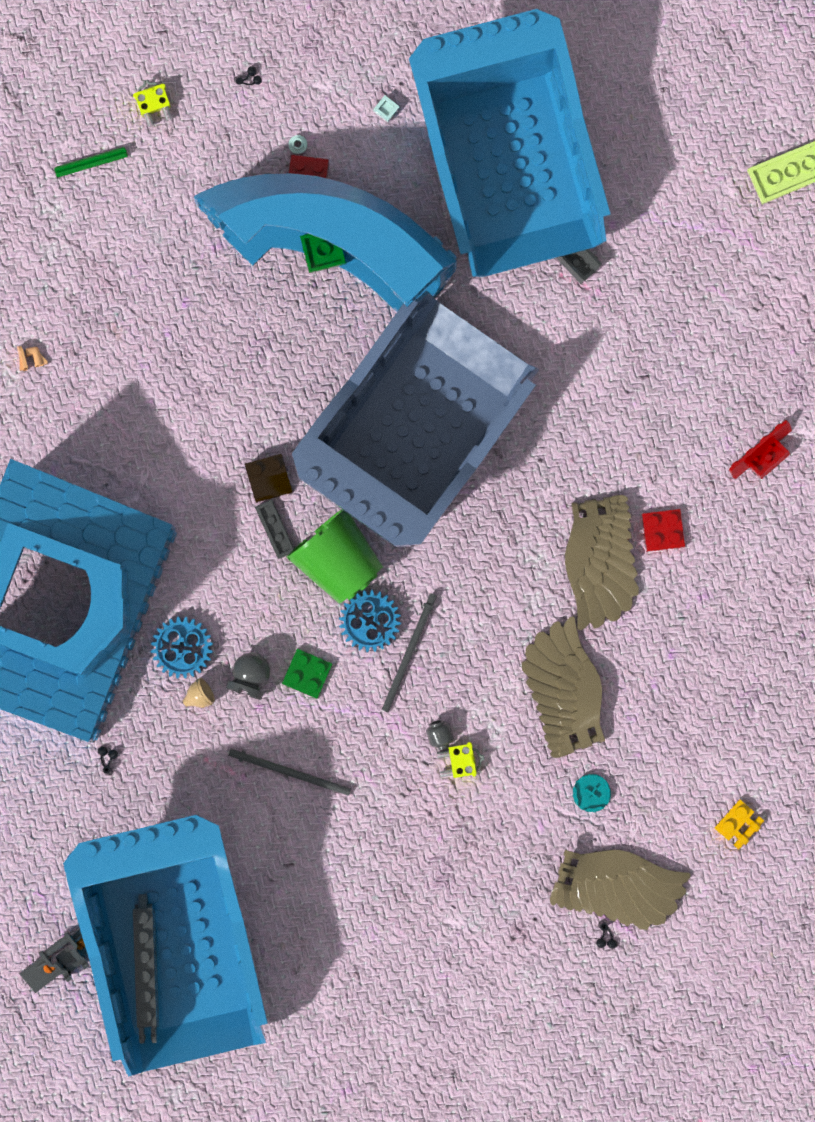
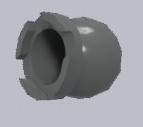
[226,652,270,700]

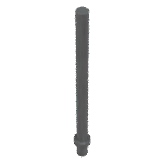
[381,593,437,712]
[228,749,351,796]

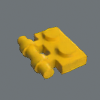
[714,799,764,850]

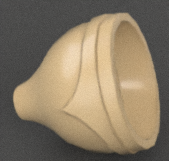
[183,678,215,708]

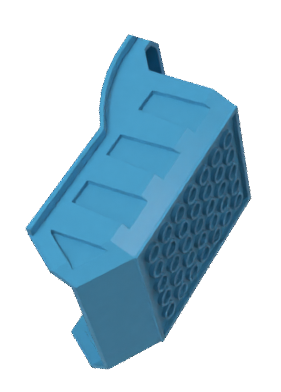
[409,9,611,277]
[63,815,268,1077]

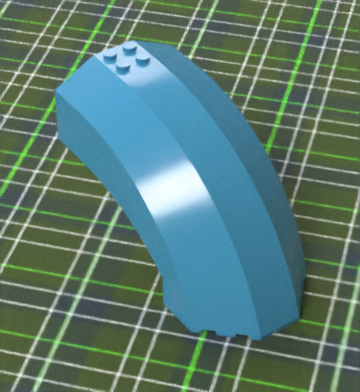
[193,173,457,312]

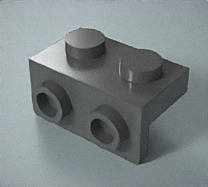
[557,249,602,284]

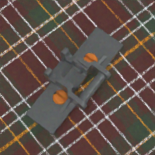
[19,928,89,993]

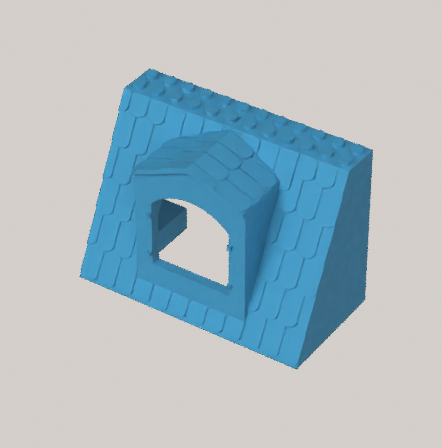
[0,459,177,743]

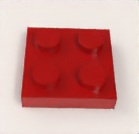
[642,509,685,552]

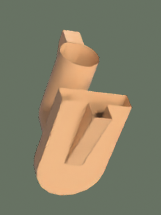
[17,346,48,371]

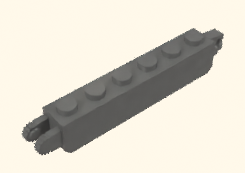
[133,894,159,1044]

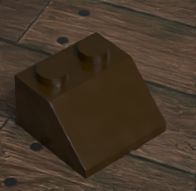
[245,454,293,503]

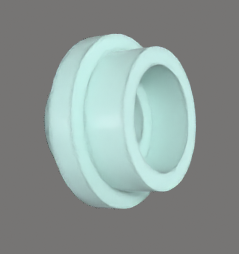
[288,135,307,154]

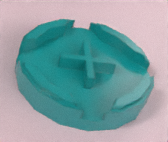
[572,774,611,812]

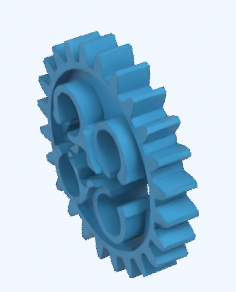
[339,590,401,653]
[151,617,213,679]

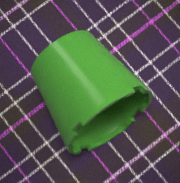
[287,509,383,604]

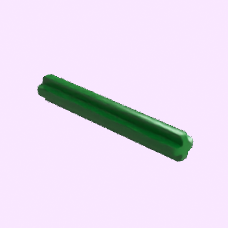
[54,147,128,177]

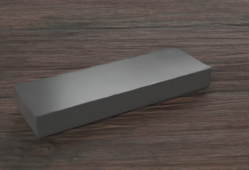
[255,500,294,560]

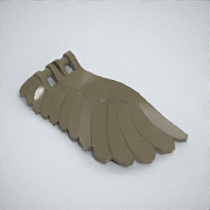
[565,495,639,630]
[521,616,605,758]
[550,850,691,930]

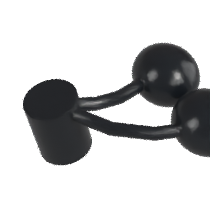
[234,66,262,85]
[98,746,118,776]
[596,921,618,949]

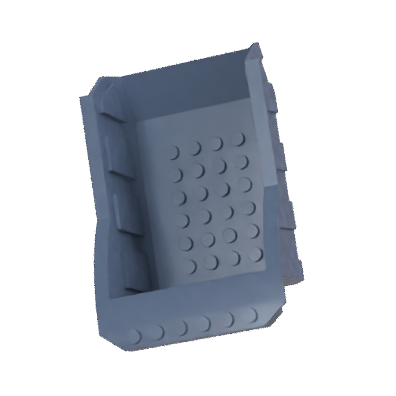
[292,291,540,547]

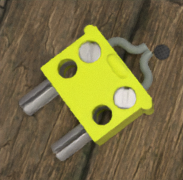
[133,80,172,127]
[437,742,484,778]

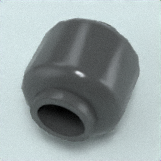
[426,720,454,750]

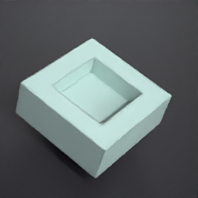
[373,95,400,123]

